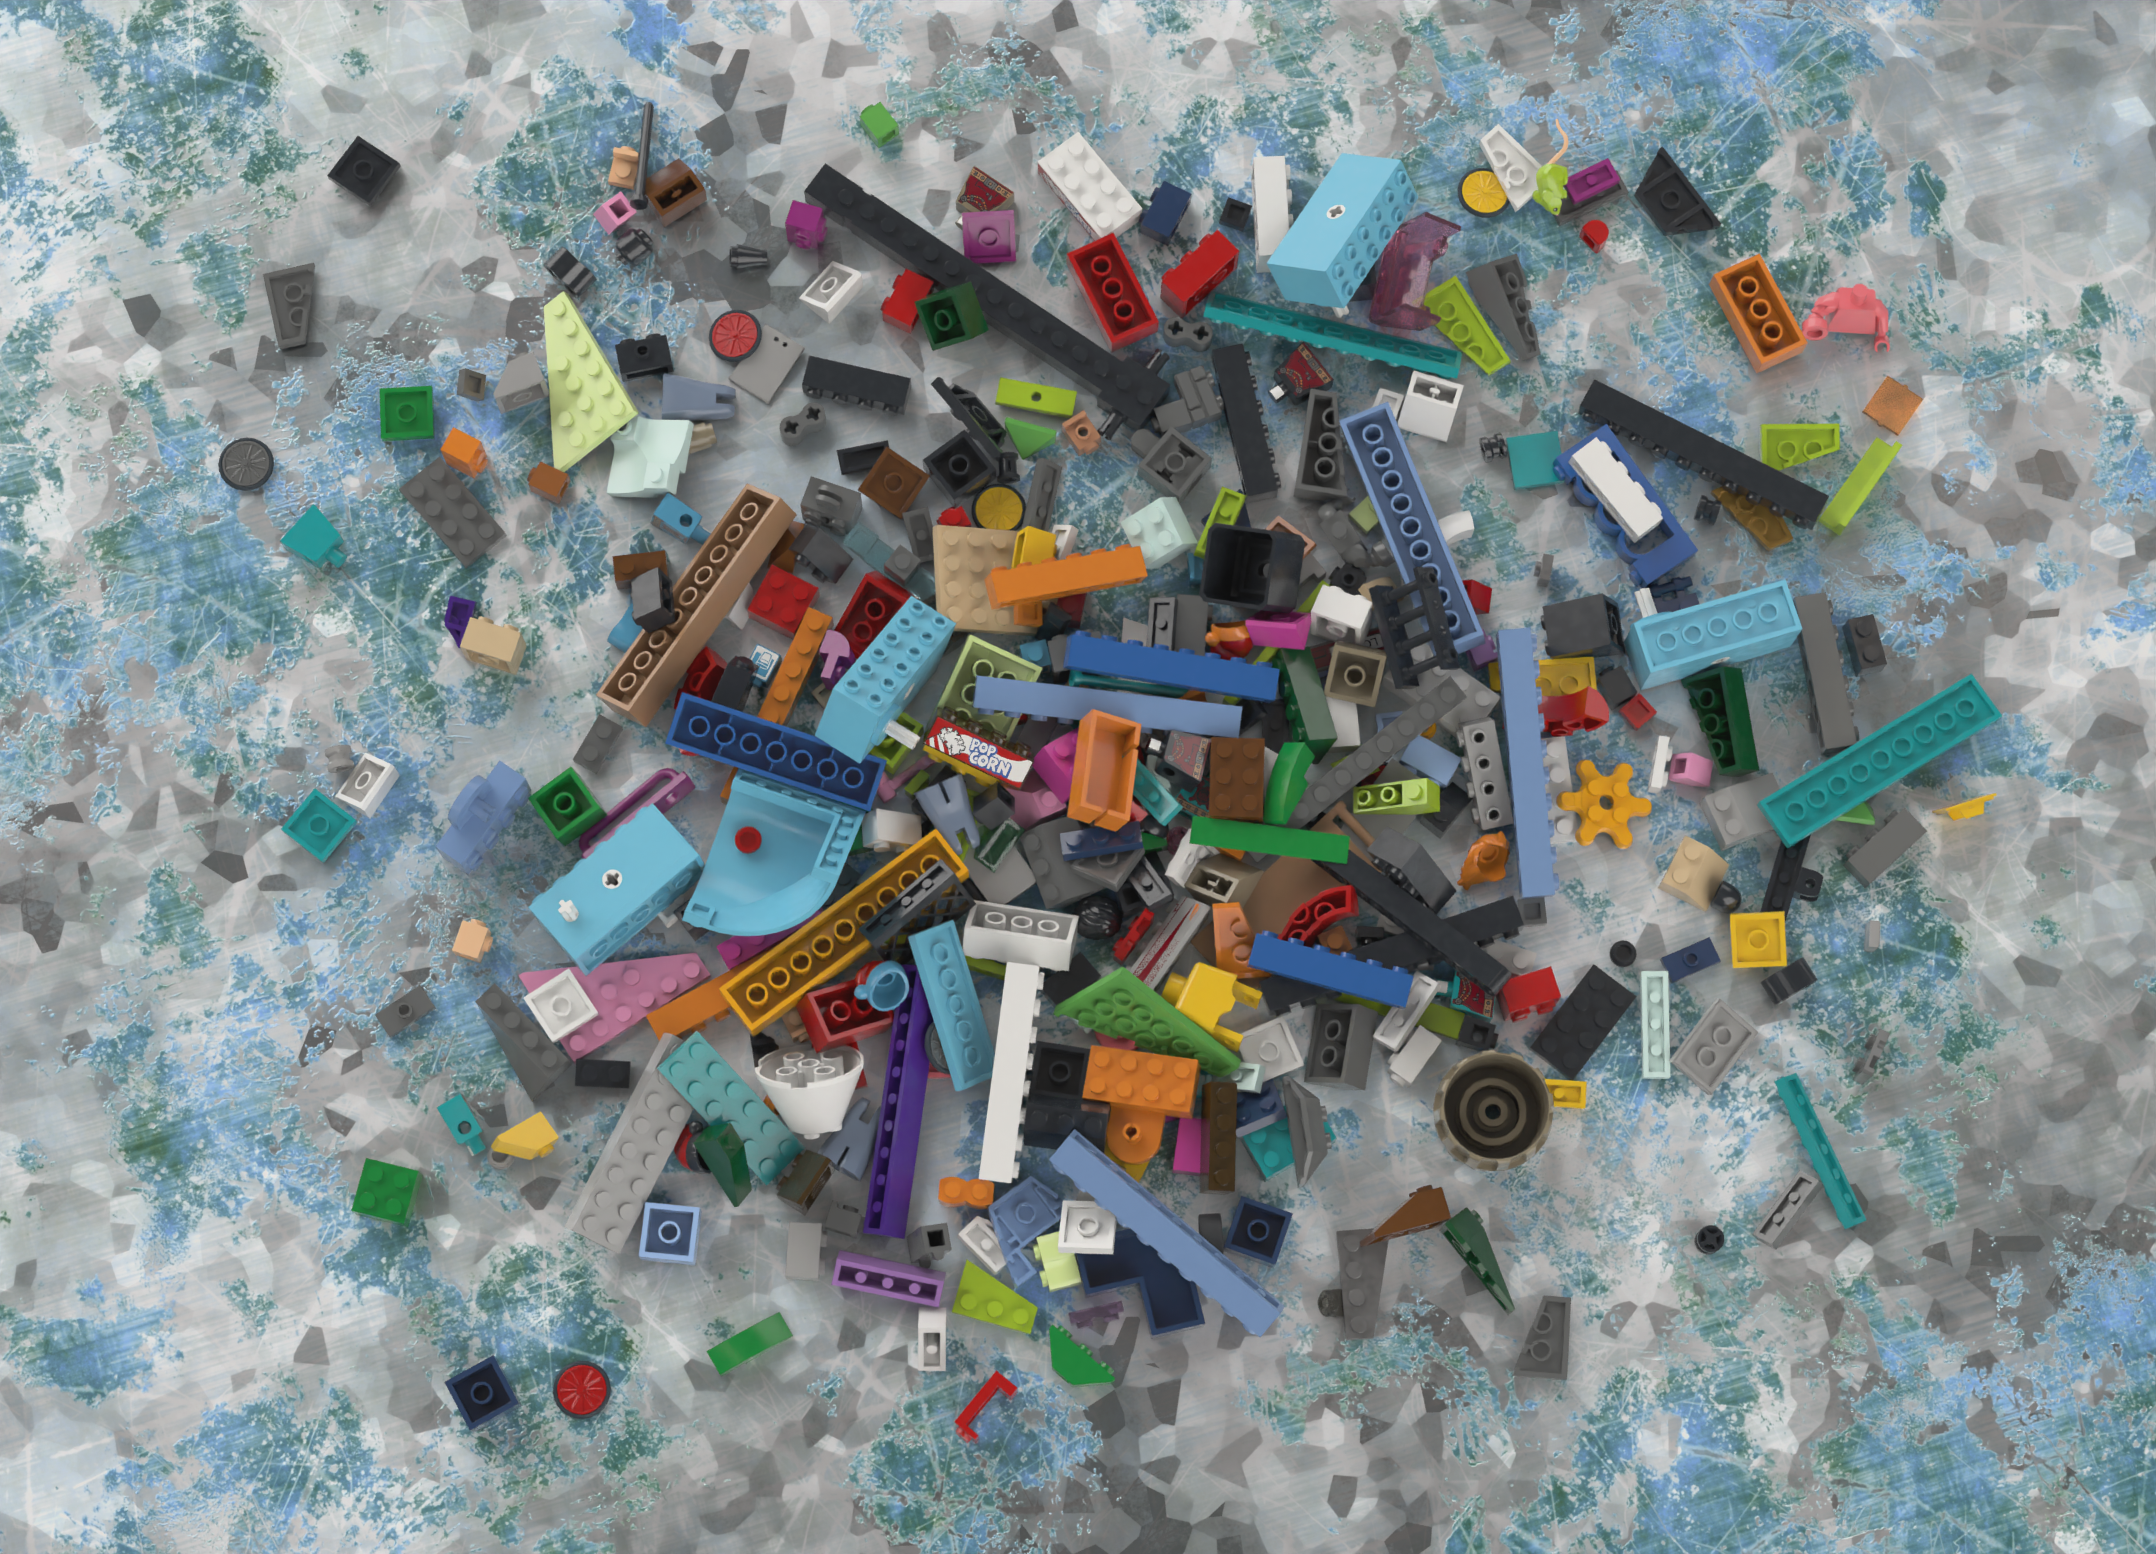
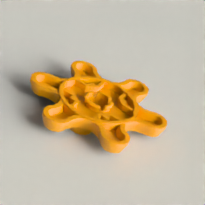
[1556,759,1652,849]

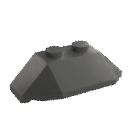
[1282,1076,1332,1188]

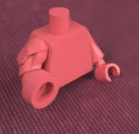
[1802,284,1890,352]

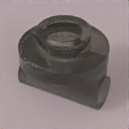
[1317,1289,1344,1317]

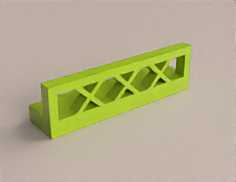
[1818,437,1902,536]

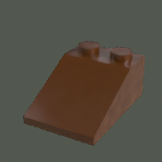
[1360,1185,1451,1247]

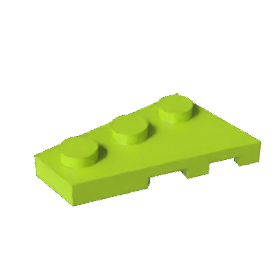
[1760,424,1840,471]
[952,1260,1038,1335]

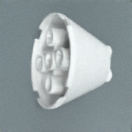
[755,1043,864,1139]

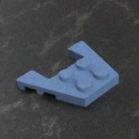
[987,1176,1063,1289]

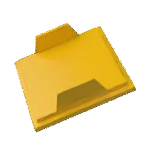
[1932,793,1997,821]

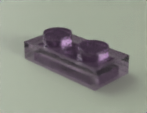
[1068,1301,1124,1329]

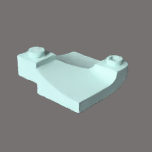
[607,416,694,498]

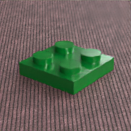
[379,385,435,441]

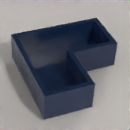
[1075,1228,1205,1339]

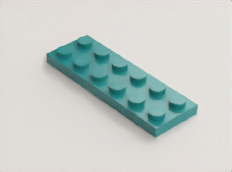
[657,1031,805,1186]

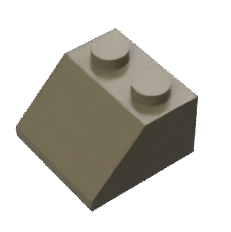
[1324,640,1387,708]

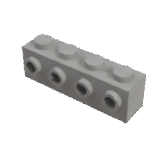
[1456,717,1514,830]

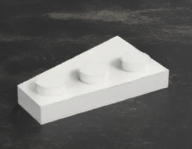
[1479,124,1542,212]

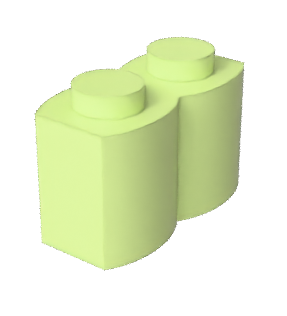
[1032,1232,1082,1292]

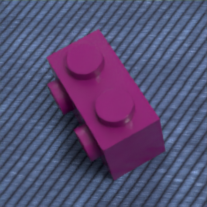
[785,200,828,250]

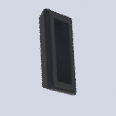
[837,440,889,475]
[1035,601,1072,647]

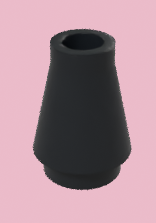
[729,244,767,270]

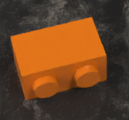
[440,427,488,479]

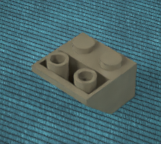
[1184,853,1264,909]

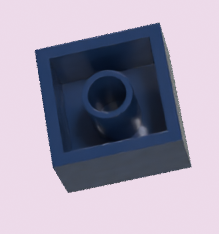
[1224,1196,1293,1269]
[444,1355,522,1433]

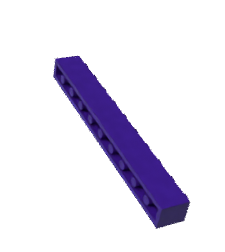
[863,965,934,1239]

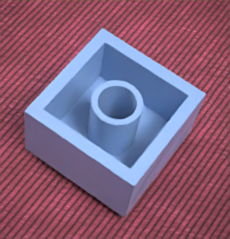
[639,1202,702,1266]

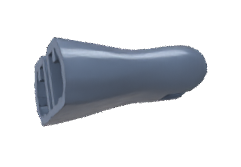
[662,373,736,421]
[914,773,980,855]
[817,1097,881,1182]

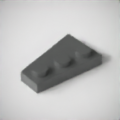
[263,263,315,349]
[1512,1295,1571,1380]

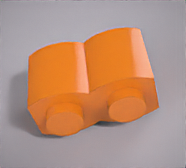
[938,1177,994,1210]

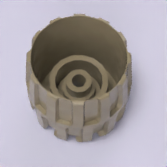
[1433,1050,1554,1172]

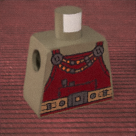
[955,166,1014,230]

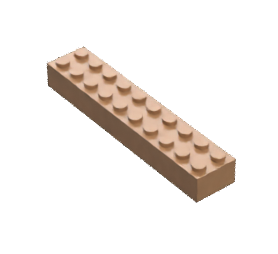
[596,483,797,727]

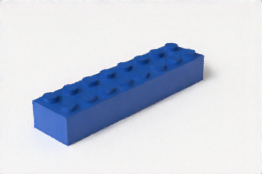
[665,692,887,811]

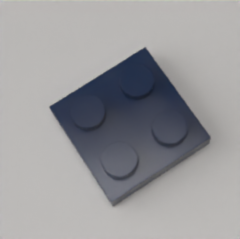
[1236,1079,1287,1138]

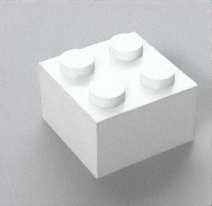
[1311,585,1372,645]

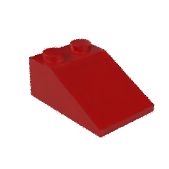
[834,570,919,659]

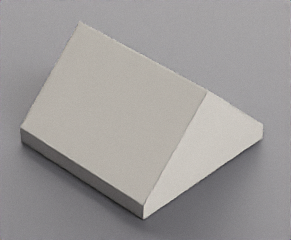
[799,261,863,324]
[335,753,400,819]

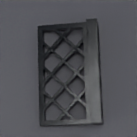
[859,859,976,965]

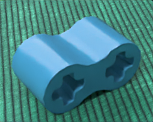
[607,603,643,653]

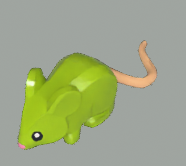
[1532,119,1568,215]

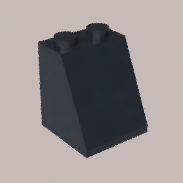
[1541,593,1626,659]

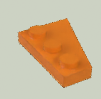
[1212,902,1271,979]

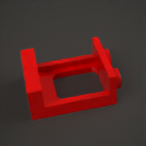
[954,1370,1018,1443]

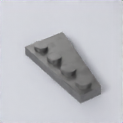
[1336,1228,1389,1341]

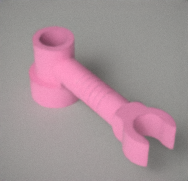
[876,753,936,804]

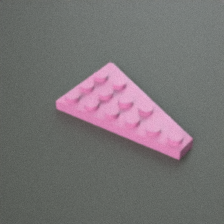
[518,953,711,1064]

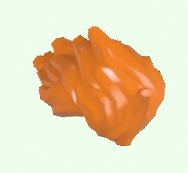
[1457,831,1510,891]

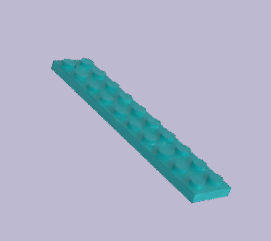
[1203,291,1463,379]
[1757,673,2002,848]

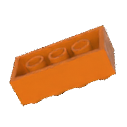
[1709,253,1808,374]

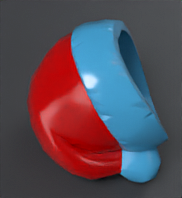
[854,960,909,1011]

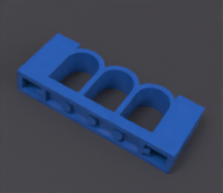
[1553,424,1698,589]

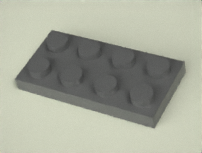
[399,456,507,568]

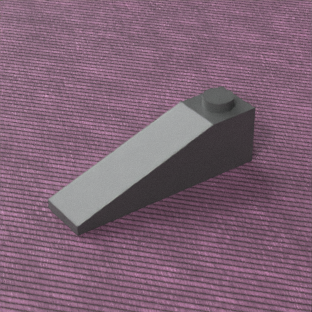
[1466,253,1541,361]

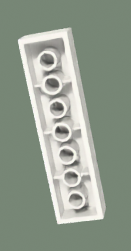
[979,962,1045,1183]

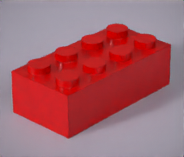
[1066,232,1159,353]

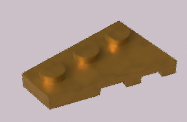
[1710,486,1793,552]

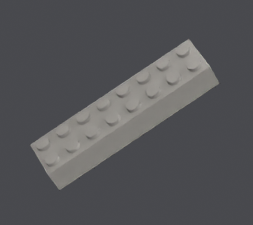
[564,1032,694,1254]

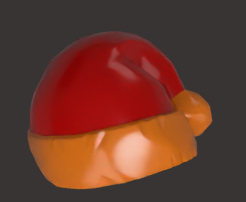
[1205,620,1254,661]

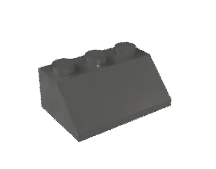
[1019,817,1105,909]
[1304,1004,1378,1090]

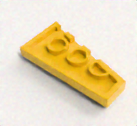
[1488,657,1597,696]

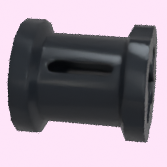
[995,452,1020,484]

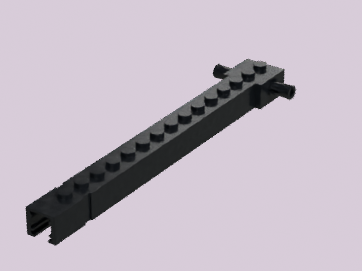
[804,163,1170,441]

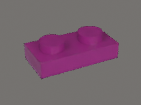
[1563,158,1620,205]

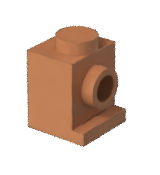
[1062,410,1101,456]

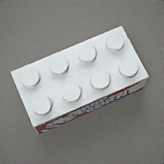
[1037,132,1142,241]

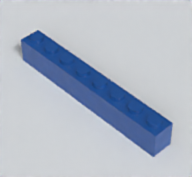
[1063,631,1280,703]

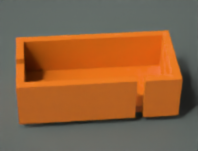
[1067,709,1141,831]

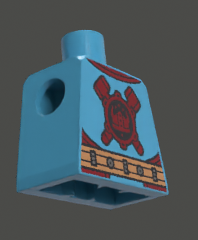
[650,492,712,545]

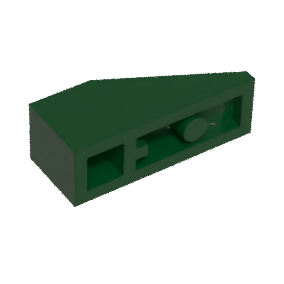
[693,1123,752,1207]

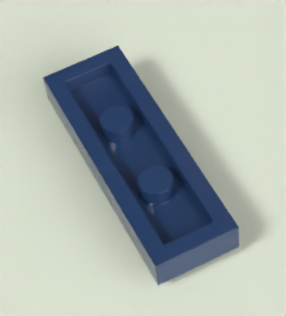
[1060,821,1143,861]

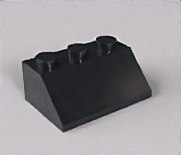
[1024,1093,1110,1154]

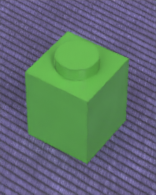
[859,102,899,149]

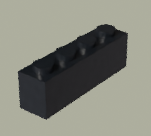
[802,355,911,416]

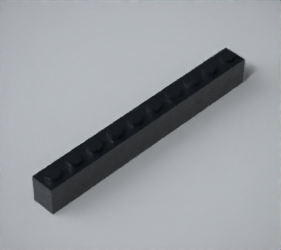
[1578,379,1829,530]
[1259,896,1524,1018]

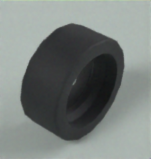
[1198,1213,1224,1254]

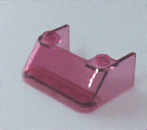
[1369,212,1461,331]

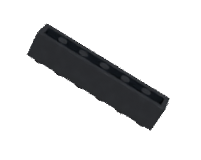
[1211,343,1281,504]

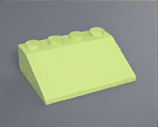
[924,635,1043,740]

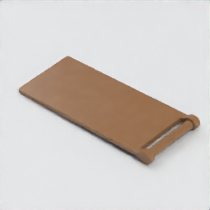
[1191,800,1382,990]

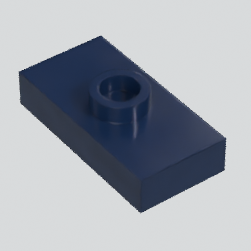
[1660,937,1721,984]

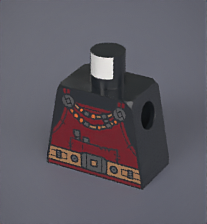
[1268,342,1334,406]
[1145,730,1211,793]

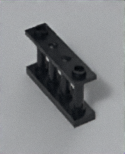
[1369,567,1460,689]

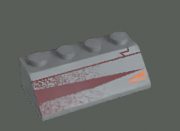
[1126,895,1210,992]

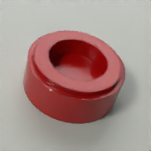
[735,826,762,854]

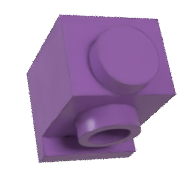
[1465,629,1498,672]

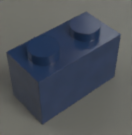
[1138,181,1192,246]

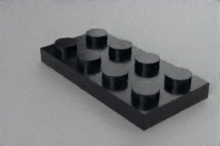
[1529,964,1637,1081]

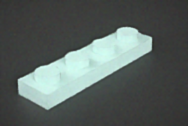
[1640,971,1670,1079]

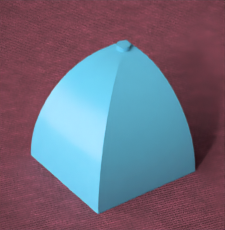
[682,768,866,936]

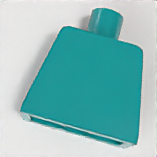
[280,504,347,568]

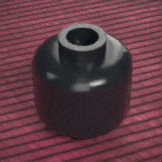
[615,228,654,266]

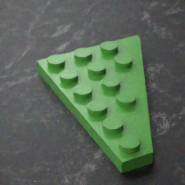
[1053,966,1241,1078]

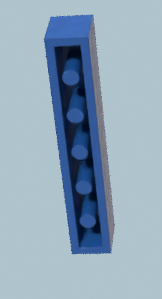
[1247,930,1414,1009]

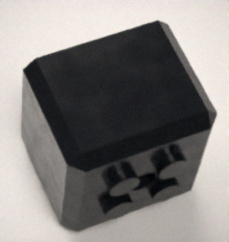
[1199,523,1305,614]

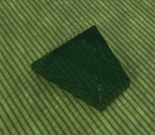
[974,818,1025,873]

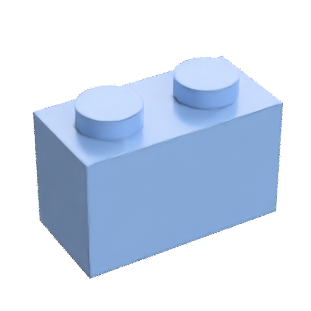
[1399,735,1461,791]

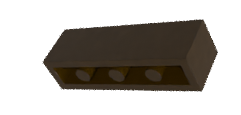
[1200,1081,1237,1195]

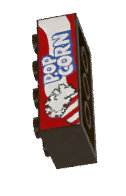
[923,706,1034,790]

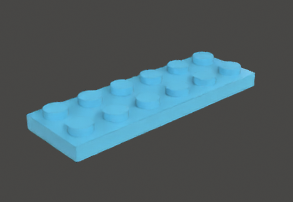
[908,920,995,1091]

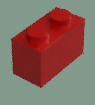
[880,269,934,334]

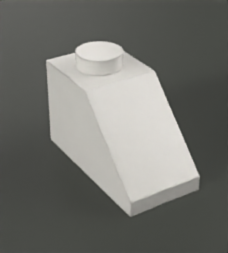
[918,1307,946,1371]

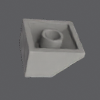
[493,352,549,414]

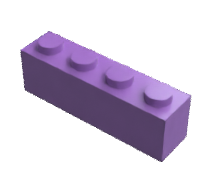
[831,1250,946,1307]

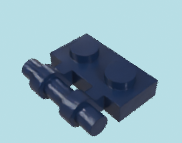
[1649,576,1699,613]

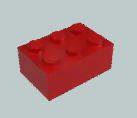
[1160,229,1239,319]
[796,979,894,1054]

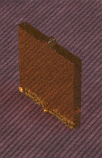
[1862,376,1923,436]

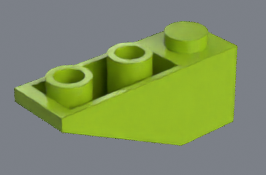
[1353,778,1440,815]

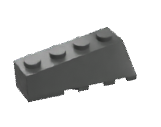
[1293,389,1347,501]
[475,983,572,1102]

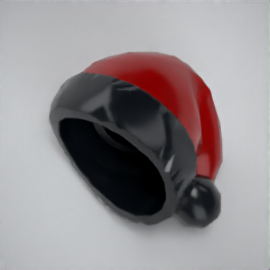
[674,1120,711,1174]

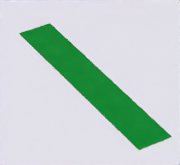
[1189,816,1350,864]

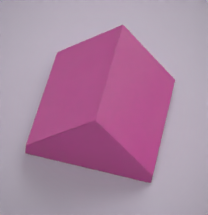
[1246,610,1312,650]

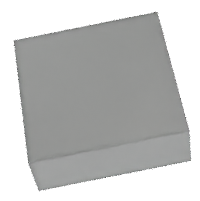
[1864,920,1881,952]

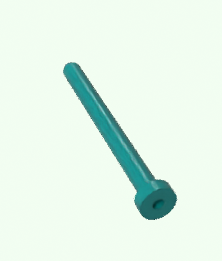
[1069,670,1190,698]

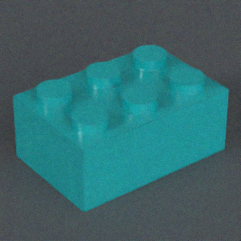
[1239,1091,1337,1182]

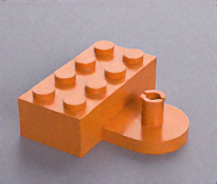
[1082,1045,1201,1165]

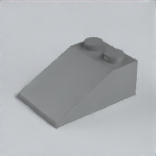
[1699,773,1780,851]

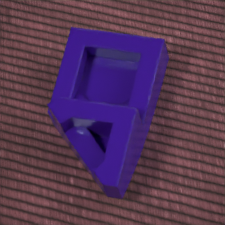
[444,596,477,648]

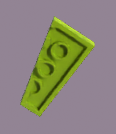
[1412,275,1511,376]

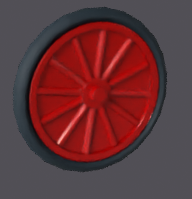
[709,310,762,362]
[553,1361,611,1419]

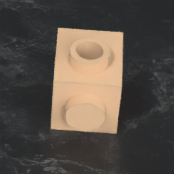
[452,919,493,963]

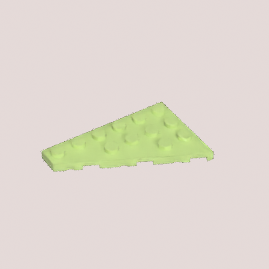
[544,291,639,472]

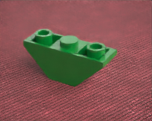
[1049,1324,1115,1388]

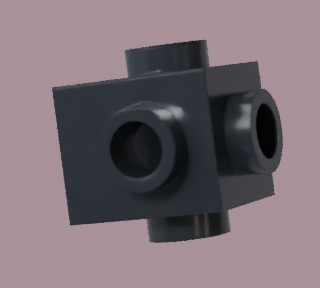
[1328,562,1367,596]

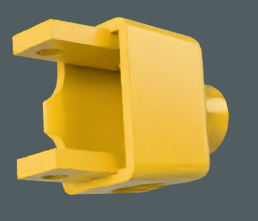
[1161,962,1263,1052]

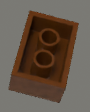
[1209,737,1265,824]

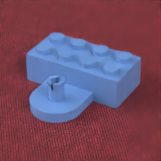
[436,761,531,875]

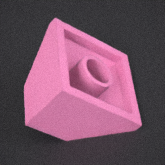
[1001,770,1067,835]

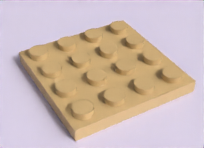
[933,525,1038,636]

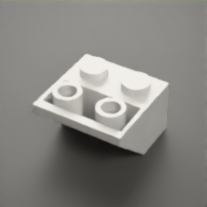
[1398,371,1464,442]

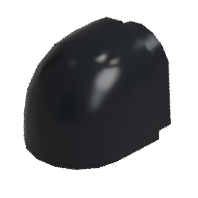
[1710,881,1742,914]

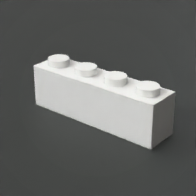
[1568,437,1663,543]

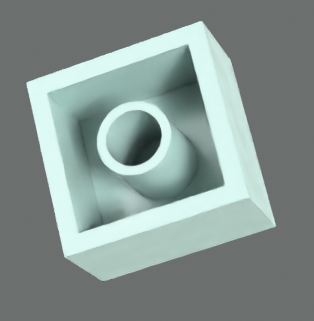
[1120,497,1198,569]

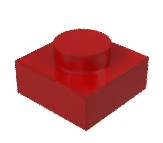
[1619,693,1657,731]

